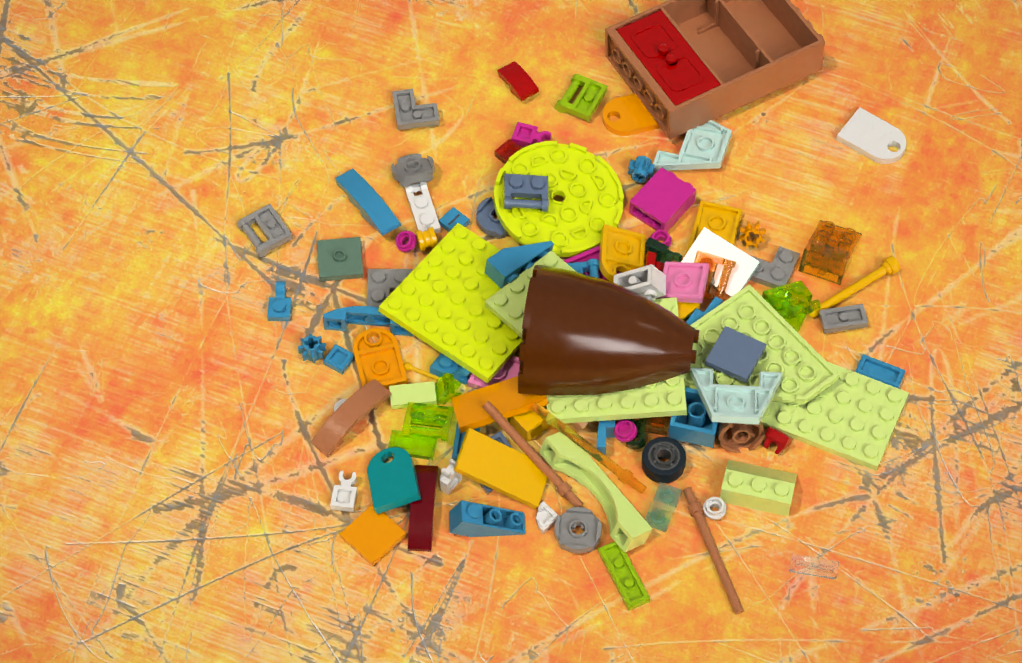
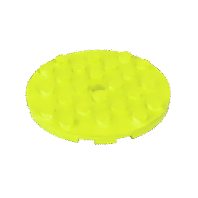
[493,141,624,257]

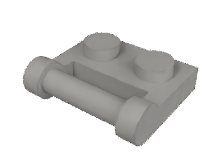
[237,204,293,257]

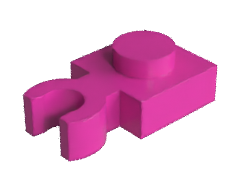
[511,122,551,147]

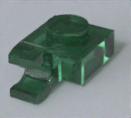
[645,237,682,263]

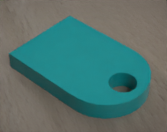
[367,447,421,514]

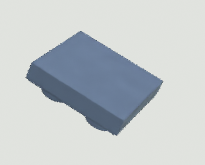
[705,326,767,383]

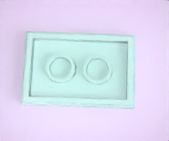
[681,227,760,297]

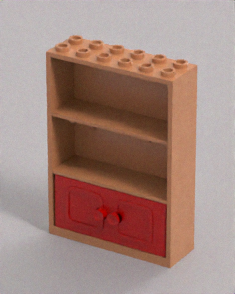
[605,0,825,140]

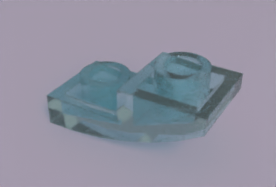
[645,482,682,532]

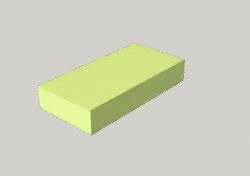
[389,381,437,409]

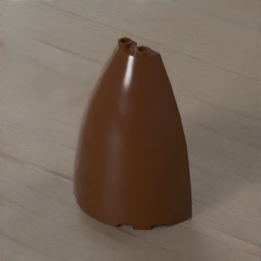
[518,265,699,396]

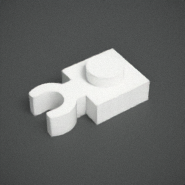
[439,459,462,495]
[330,471,358,512]

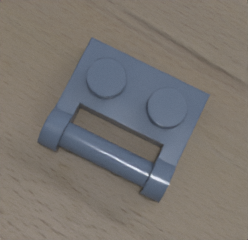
[504,174,549,212]

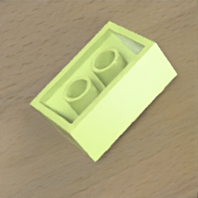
[720,460,797,517]

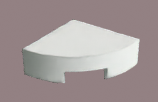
[536,501,559,534]

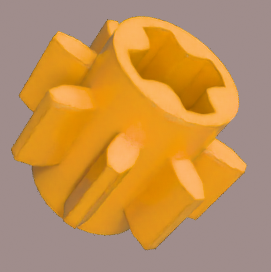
[739,220,766,248]

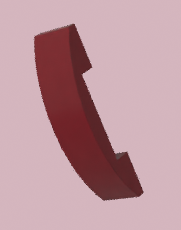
[408,465,438,552]

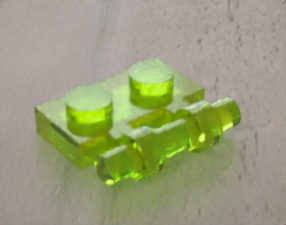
[762,280,820,319]

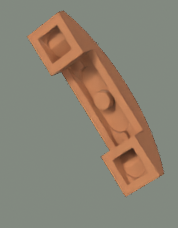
[311,379,392,458]

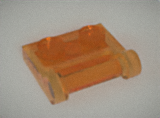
[694,250,736,302]

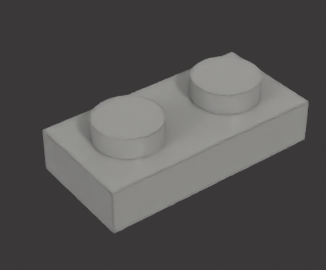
[818,304,868,334]

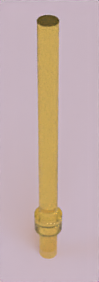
[531,402,647,494]

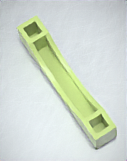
[539,429,652,553]

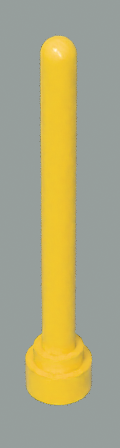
[808,255,901,318]

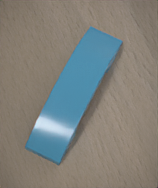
[323,306,413,337]

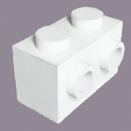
[614,264,666,300]

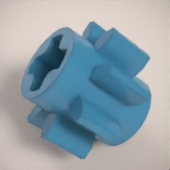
[628,156,655,183]
[298,334,326,363]

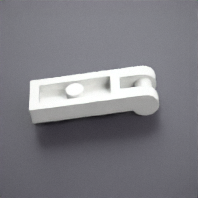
[404,182,441,234]

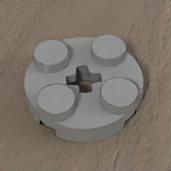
[391,154,435,187]
[554,507,602,554]

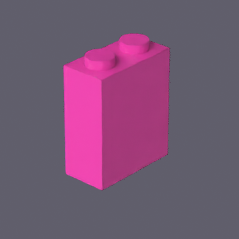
[629,167,696,232]

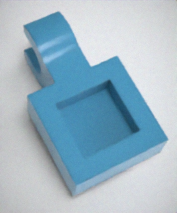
[267,281,292,321]
[429,353,471,385]

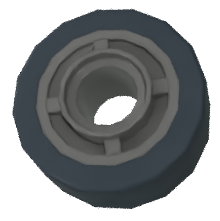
[642,437,686,483]

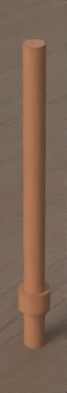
[482,401,583,507]
[683,487,744,615]

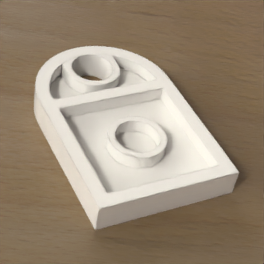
[836,107,906,164]

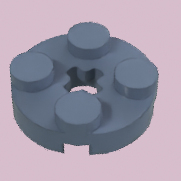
[476,197,508,239]

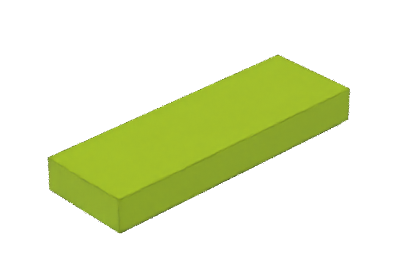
[598,541,650,611]

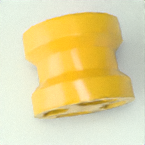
[415,227,437,252]

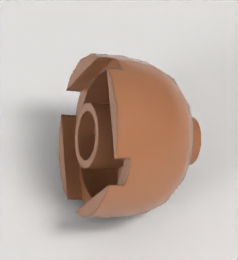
[718,421,764,453]

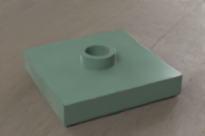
[317,237,364,282]

